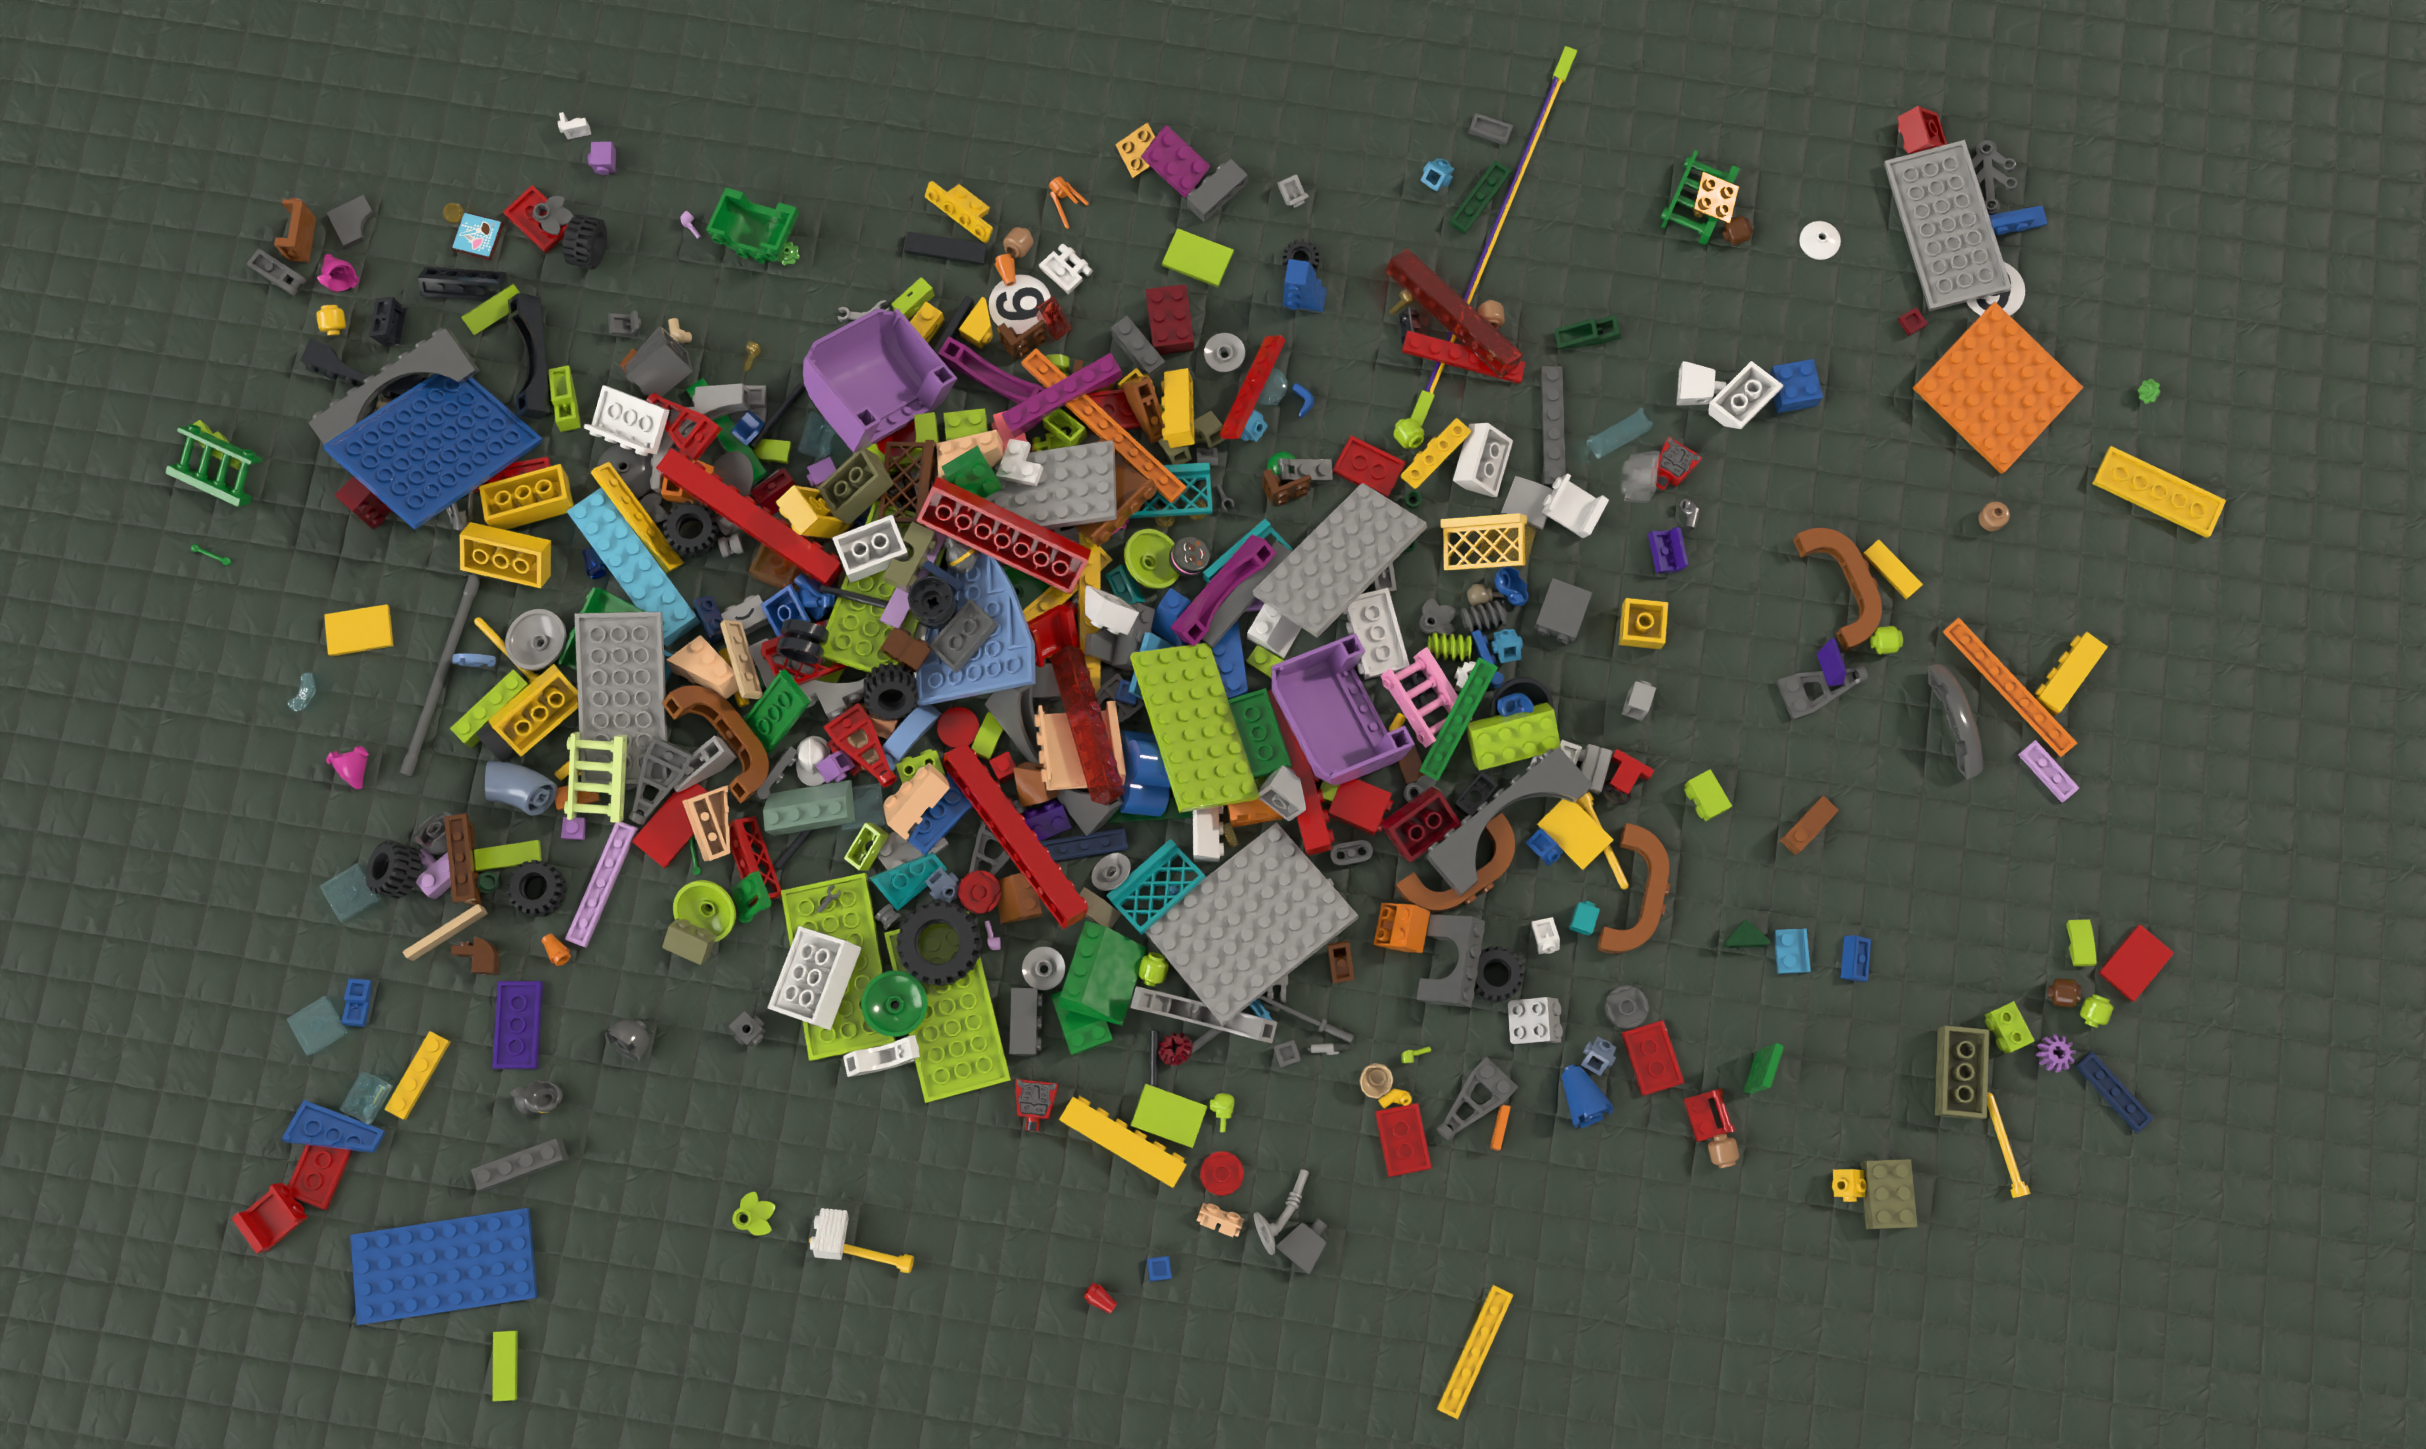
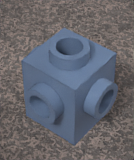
[925,867,960,903]
[1581,1036,1616,1076]

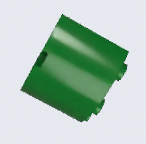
[706,188,799,264]

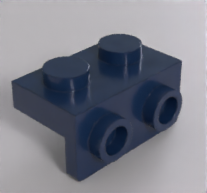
[693,595,724,645]

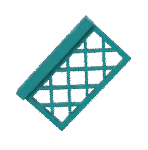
[1129,463,1212,518]
[1203,519,1293,600]
[1106,839,1206,935]

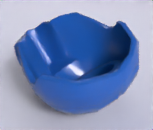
[1494,567,1528,607]

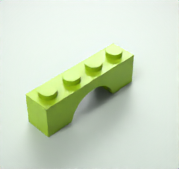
[450,669,529,748]

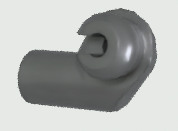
[1680,499,1699,530]

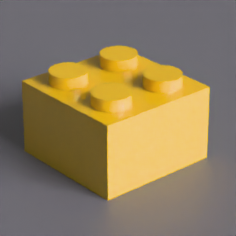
[1619,598,1668,649]

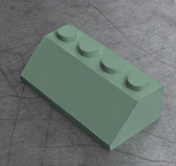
[763,780,855,836]

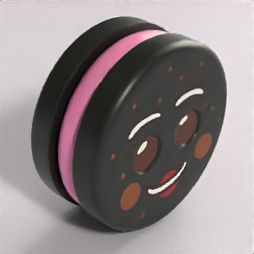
[1169,536,1210,578]

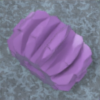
[2036,1034,2076,1072]

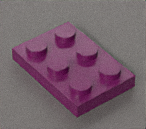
[1140,125,1210,198]

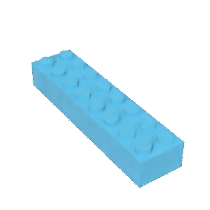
[567,487,701,647]

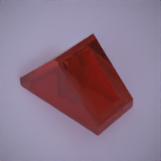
[1037,296,1072,341]

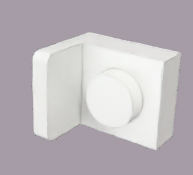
[558,112,591,140]
[1532,917,1560,954]

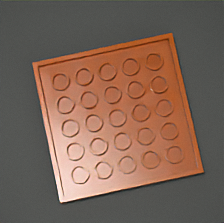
[1912,302,2083,474]

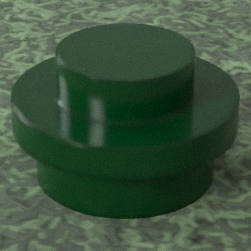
[477,872,499,894]

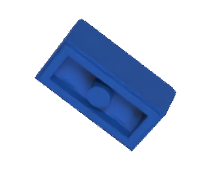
[1841,935,1871,982]

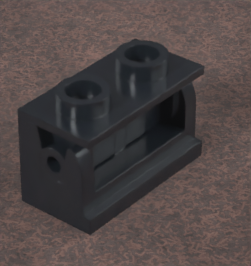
[369,297,408,346]

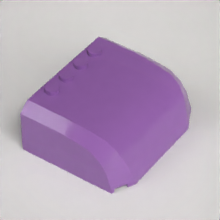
[803,309,957,453]
[1271,633,1415,785]

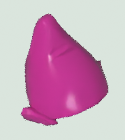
[317,254,360,292]
[326,746,369,789]

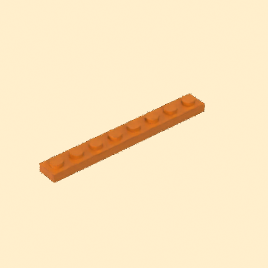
[1943,618,2077,757]

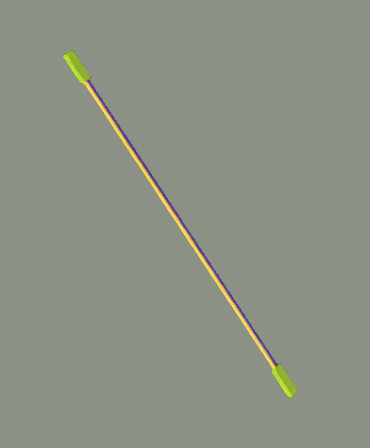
[1411,46,1577,427]

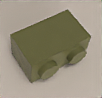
[662,918,717,965]

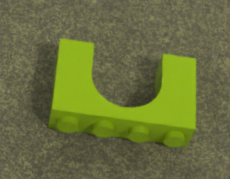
[866,412,940,475]

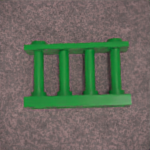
[1661,150,1740,245]
[166,424,263,507]

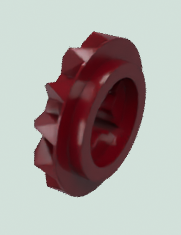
[1158,1032,1193,1066]

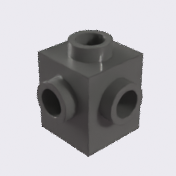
[729,1011,766,1047]

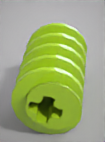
[1428,632,1472,662]

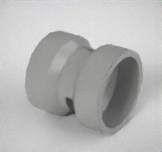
[718,533,744,558]

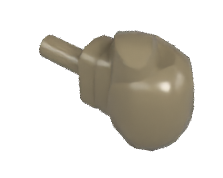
[1467,584,1504,606]

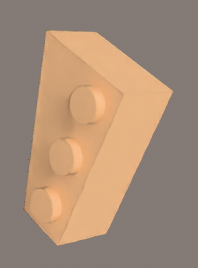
[936,430,1005,482]
[666,635,739,699]
[883,763,950,840]
[682,785,730,861]

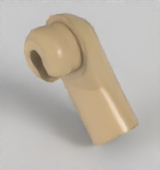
[668,318,692,344]

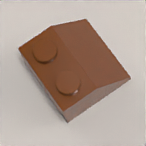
[997,873,1043,924]

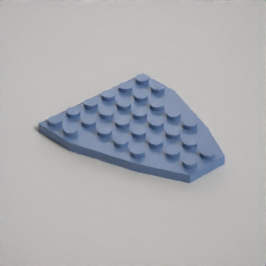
[916,552,1036,706]

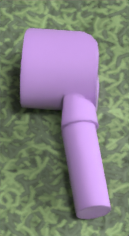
[680,211,701,239]
[984,921,1001,950]

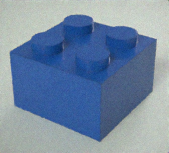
[1769,359,1823,413]

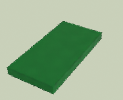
[744,670,811,755]
[1228,688,1292,779]
[1744,1043,1784,1095]

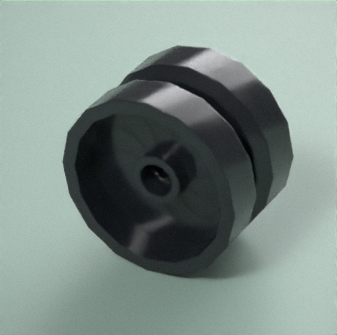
[776,619,829,664]

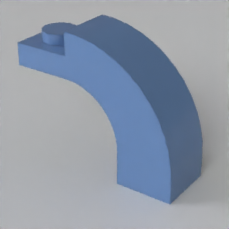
[883,704,942,771]

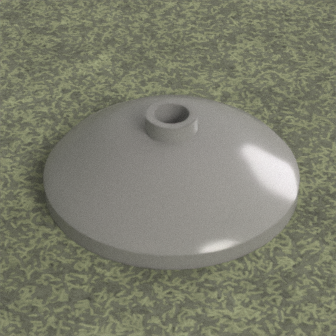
[505,609,566,670]

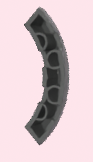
[1928,664,1984,779]

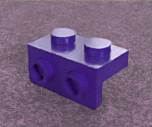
[1648,527,1689,573]
[1022,799,1071,841]

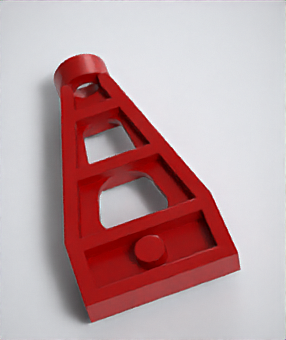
[646,393,722,461]
[824,703,897,788]

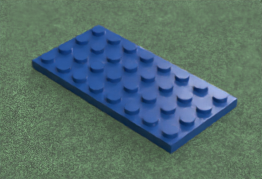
[350,1208,538,1325]

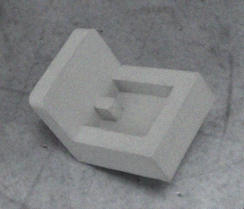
[1277,174,1309,207]

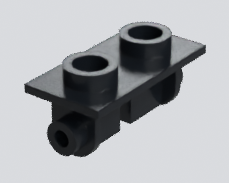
[1398,307,1422,345]

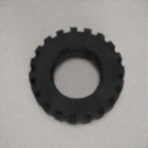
[896,901,982,986]

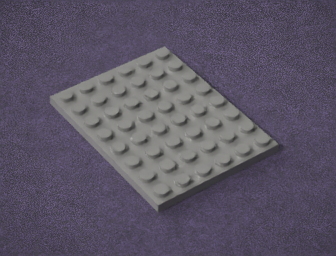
[1145,822,1359,1026]

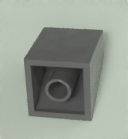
[625,326,693,398]

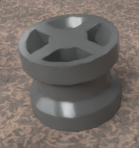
[875,904,902,931]

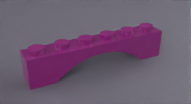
[938,336,1045,404]
[1002,353,1123,438]
[1170,534,1276,647]

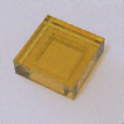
[1223,822,1238,848]

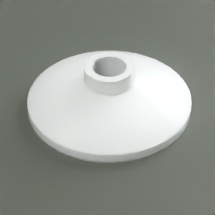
[1800,221,1841,260]

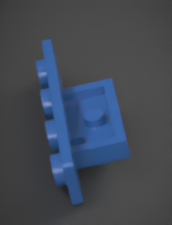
[1989,206,2047,235]

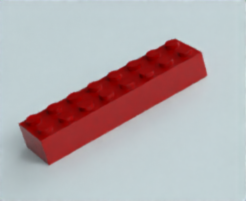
[916,476,1091,594]

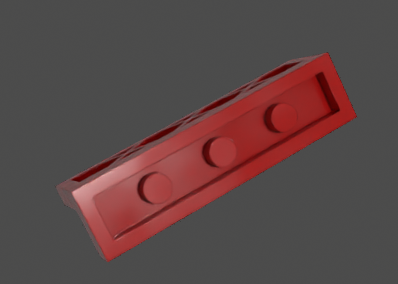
[728,816,782,907]

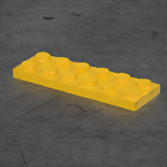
[2092,446,2226,538]

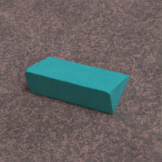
[1105,565,1145,604]

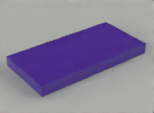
[492,981,543,1069]

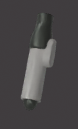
[1307,1042,1350,1055]

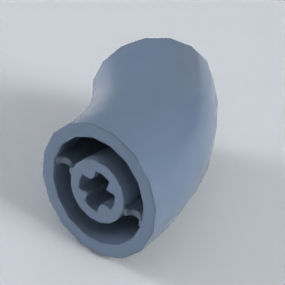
[485,761,558,816]

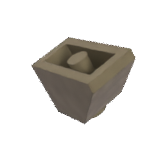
[1079,887,1121,929]

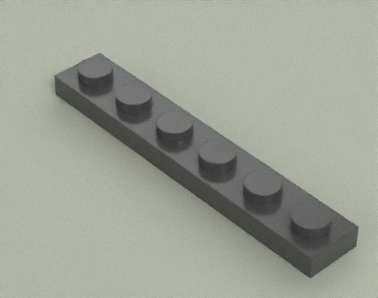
[1541,366,1566,487]

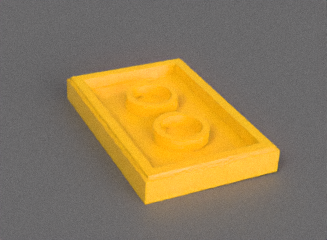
[324,604,394,656]
[1537,799,1614,870]

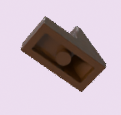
[1327,940,1355,984]

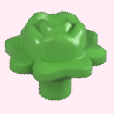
[777,242,800,266]
[2138,378,2161,404]

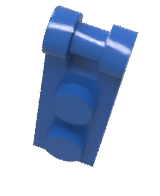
[1471,629,1504,689]

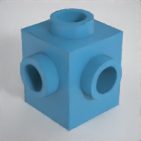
[1421,158,1454,191]
[1240,410,1268,442]
[1491,629,1523,663]

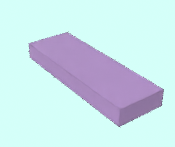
[2018,740,2079,802]

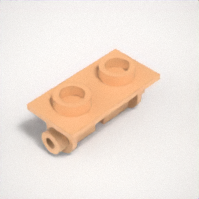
[1197,1203,1244,1237]

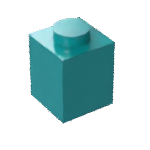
[1569,901,1600,936]

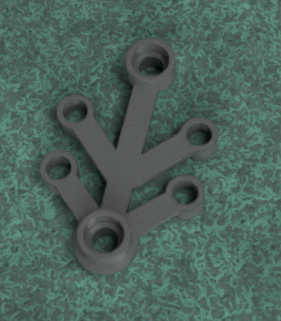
[1971,140,2017,215]

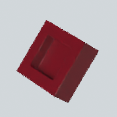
[1897,307,1928,336]

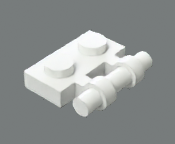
[1039,244,1093,294]

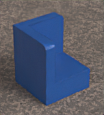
[731,410,765,446]

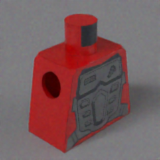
[1653,437,1702,490]
[1016,1079,1059,1132]

